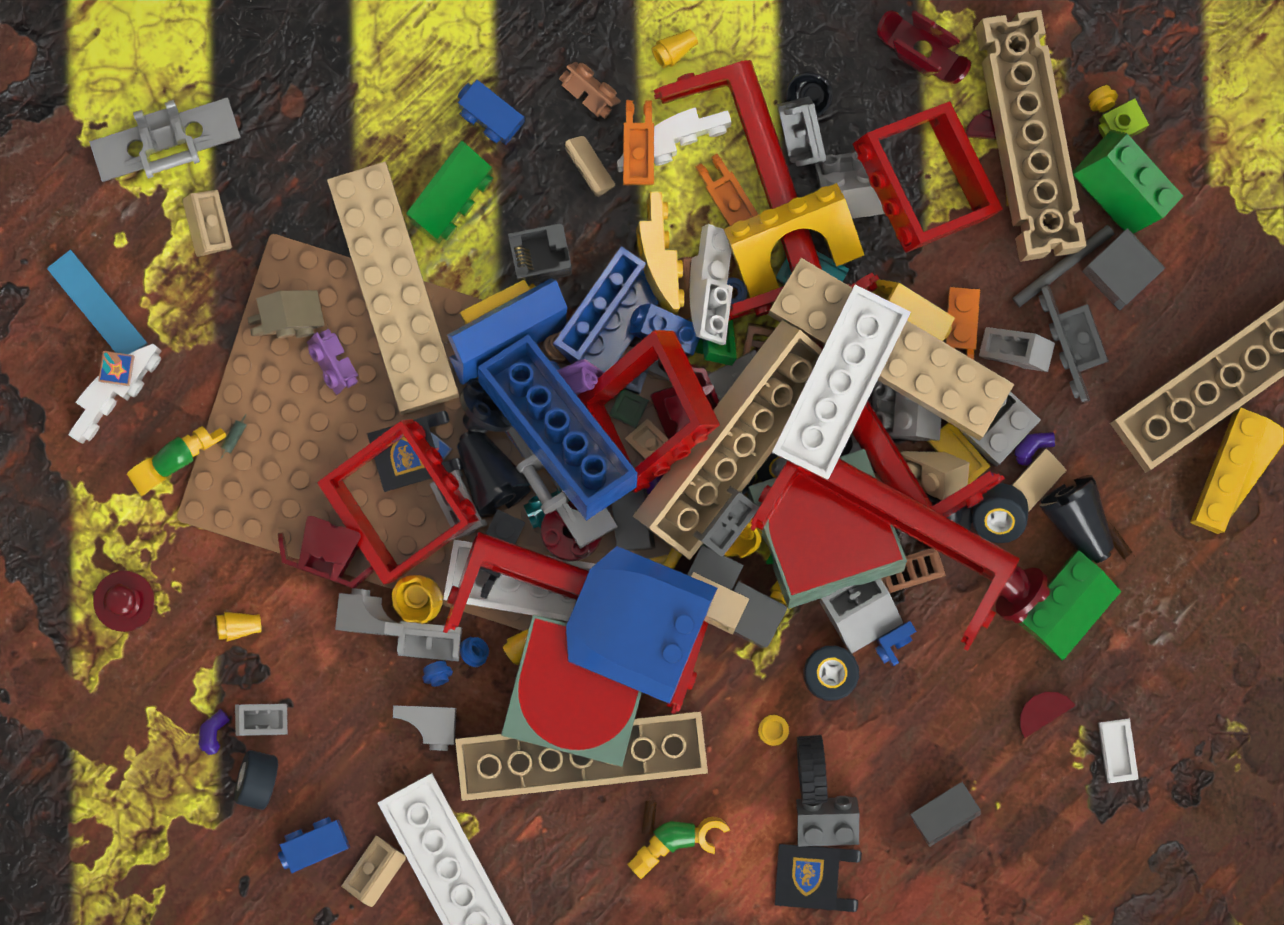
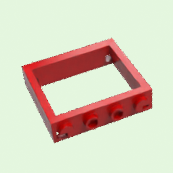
[853,101,1003,253]
[577,330,720,493]
[317,419,479,585]

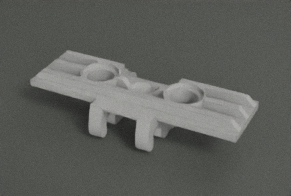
[89,97,241,182]
[507,426,617,549]

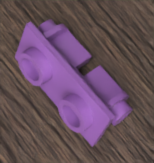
[307,329,358,395]
[557,359,604,395]

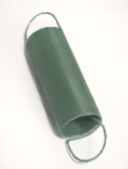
[221,414,247,459]

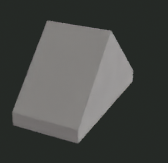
[235,704,288,736]

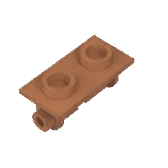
[559,62,621,119]

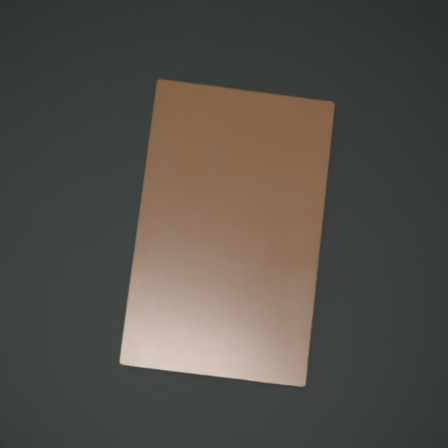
[177,234,713,631]

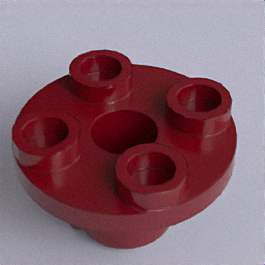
[541,501,602,561]
[996,566,1050,624]
[93,571,155,632]

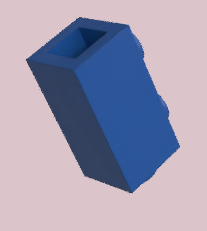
[457,79,525,145]
[629,304,699,356]
[278,817,351,873]

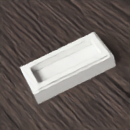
[1098,718,1139,783]

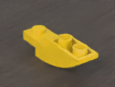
[636,192,684,315]

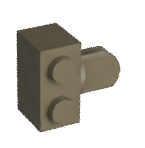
[248,290,325,338]

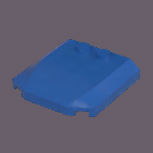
[566,546,718,704]

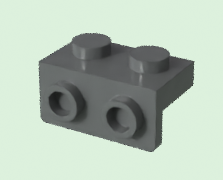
[796,796,860,847]

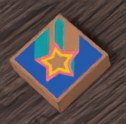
[98,351,135,386]

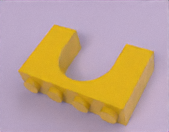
[724,183,864,298]

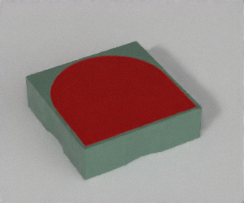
[747,449,907,609]
[501,615,642,767]

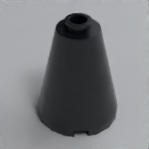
[457,431,531,517]
[1039,475,1114,563]

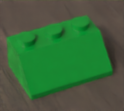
[1073,129,1183,234]
[406,140,494,244]
[1018,550,1121,661]

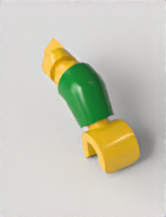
[127,426,226,497]
[627,817,730,879]

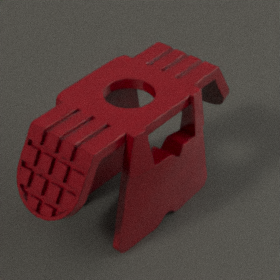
[877,10,972,84]
[650,364,720,439]
[278,516,374,588]

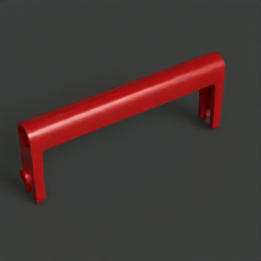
[654,60,822,321]
[817,273,1005,518]
[750,458,1020,651]
[443,532,708,714]

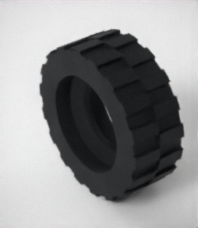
[797,735,828,805]

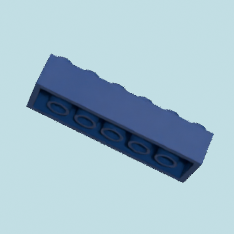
[478,334,638,521]

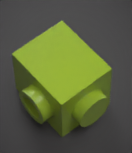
[1098,99,1149,138]

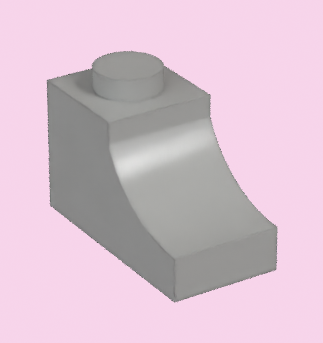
[979,327,1055,372]
[335,588,404,636]
[393,705,456,751]

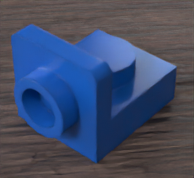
[875,621,916,666]

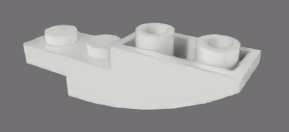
[617,107,731,172]
[689,224,733,345]
[68,344,162,444]

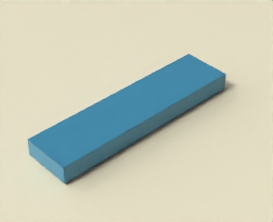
[47,250,148,354]

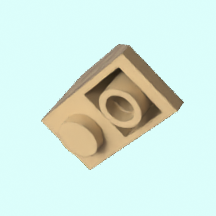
[900,451,969,500]

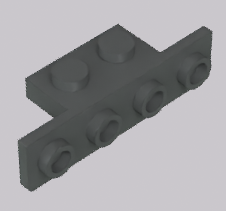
[1039,286,1109,402]

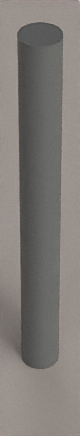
[1012,225,1114,308]

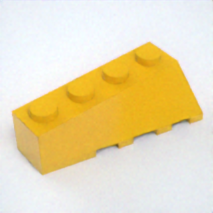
[1190,407,1284,534]

